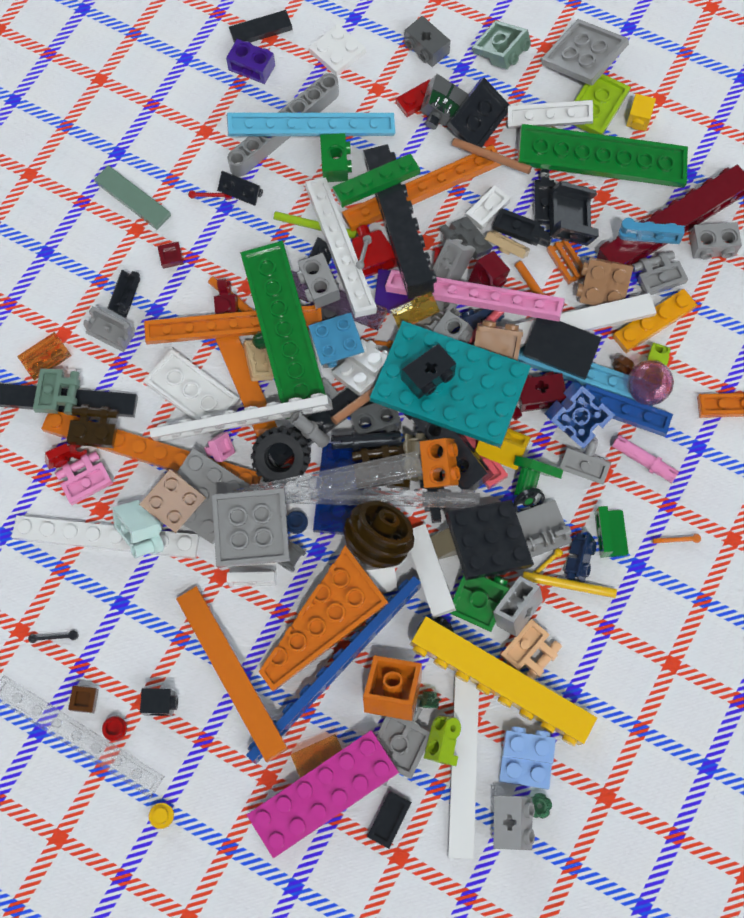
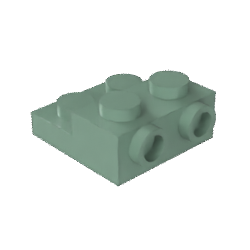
[472,20,531,69]

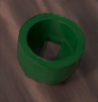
[252,331,266,349]

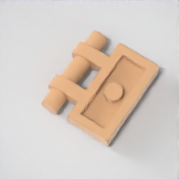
[500,619,562,680]

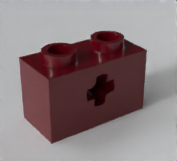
[518,372,566,412]

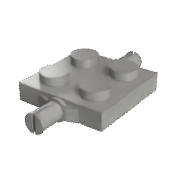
[377,706,430,786]

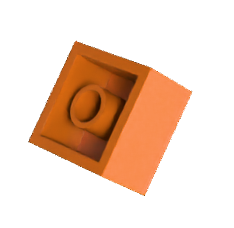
[363,655,422,721]

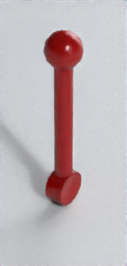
[188,190,232,200]

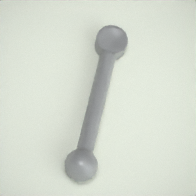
[356,235,372,269]

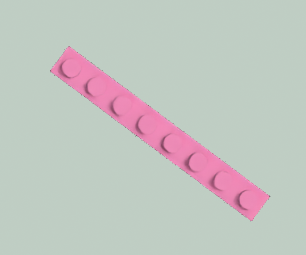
[385,270,565,321]

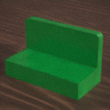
[595,506,629,558]

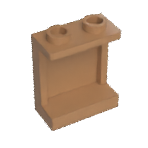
[474,320,523,361]

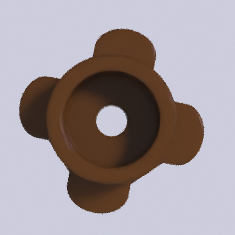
[612,355,635,376]

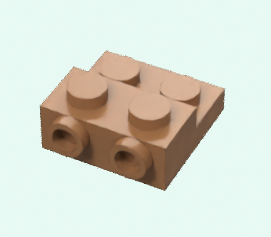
[576,257,633,306]

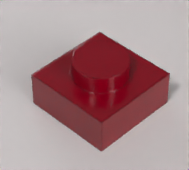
[157,241,184,269]

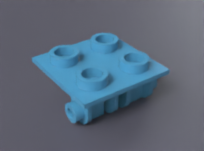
[308,312,364,368]

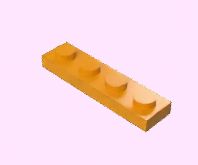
[613,289,697,353]

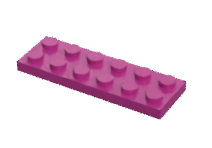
[247,730,399,858]

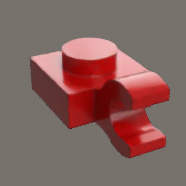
[45,444,87,469]

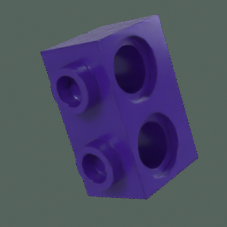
[226,39,275,84]

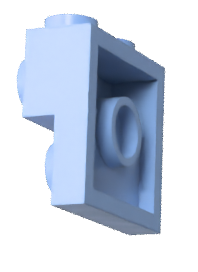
[499,727,556,790]

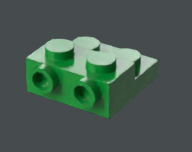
[450,575,511,632]

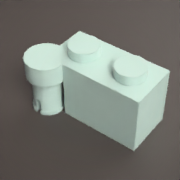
[113,500,164,559]

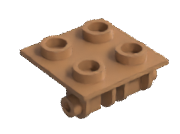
[139,469,206,533]

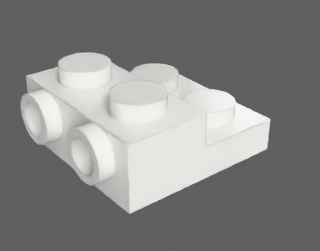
[332,339,389,396]

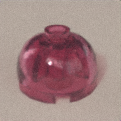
[627,360,674,406]

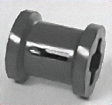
[277,541,306,572]

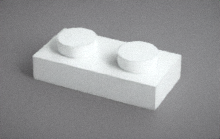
[466,185,511,230]

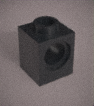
[140,688,178,716]

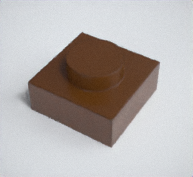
[68,686,99,714]

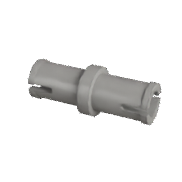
[289,411,330,448]

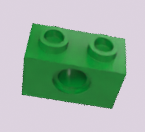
[320,133,352,182]

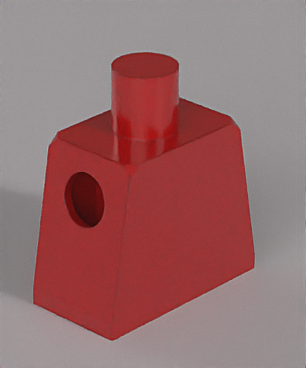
[352,225,398,278]

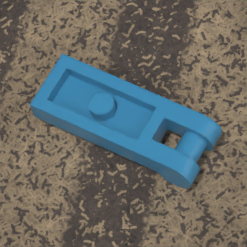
[618,218,685,244]

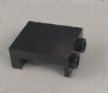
[549,181,599,246]

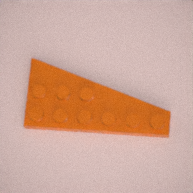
[259,545,389,691]

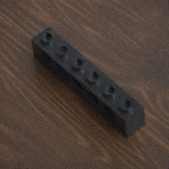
[403,413,494,492]

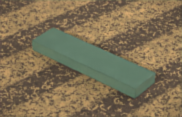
[94,165,171,230]

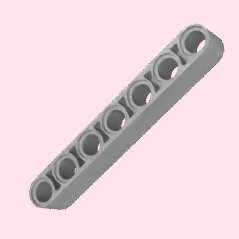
[227,73,339,177]

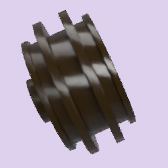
[343,500,415,568]

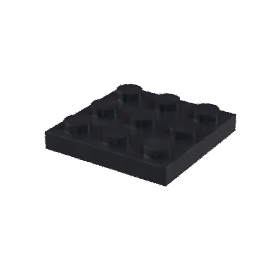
[445,500,534,581]

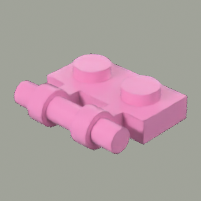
[55,451,113,505]

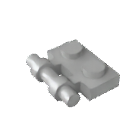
[632,251,688,295]

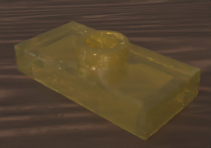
[391,292,440,328]

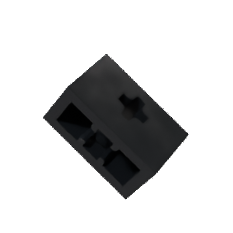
[401,343,457,399]

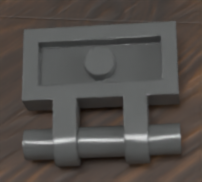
[440,216,493,259]

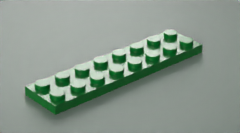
[518,124,688,188]
[240,240,326,420]

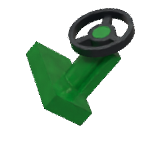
[513,456,563,513]

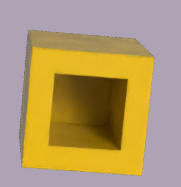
[626,94,656,131]

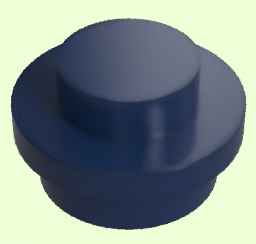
[287,511,308,534]

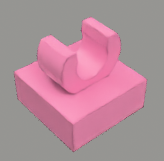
[204,432,235,463]

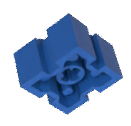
[544,379,615,449]

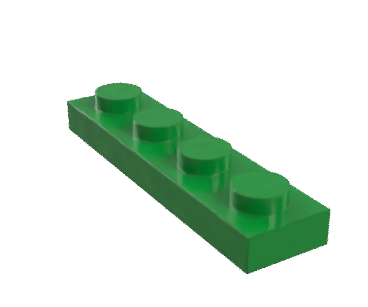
[332,153,420,208]

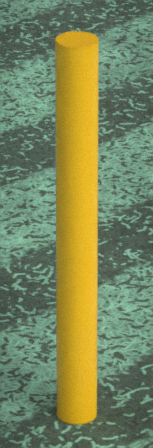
[522,571,617,598]

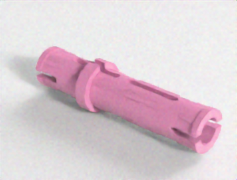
[612,435,679,484]

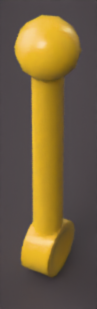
[533,548,563,574]

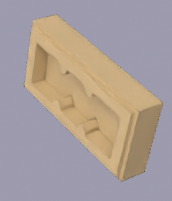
[485,230,530,259]
[243,340,274,381]

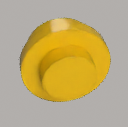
[149,803,174,829]

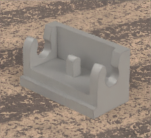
[432,239,476,281]
[83,306,135,352]

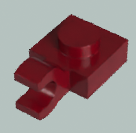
[214,279,239,314]

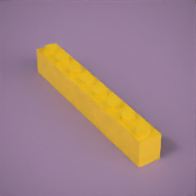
[409,617,597,746]

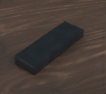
[229,10,293,43]

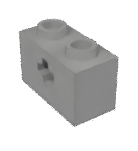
[493,576,543,637]
[493,796,535,850]

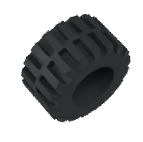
[251,426,311,486]

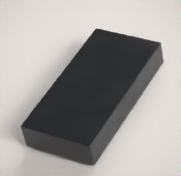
[367,791,412,849]

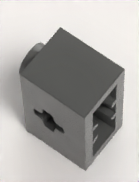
[404,16,451,67]

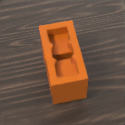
[419,438,460,488]

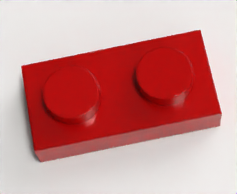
[396,79,431,117]

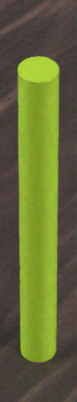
[273,211,357,239]

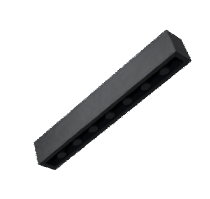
[363,144,437,299]

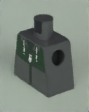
[421,74,468,130]

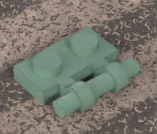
[33,368,80,415]

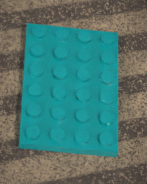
[370,321,531,448]

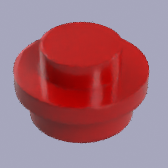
[102,716,127,741]

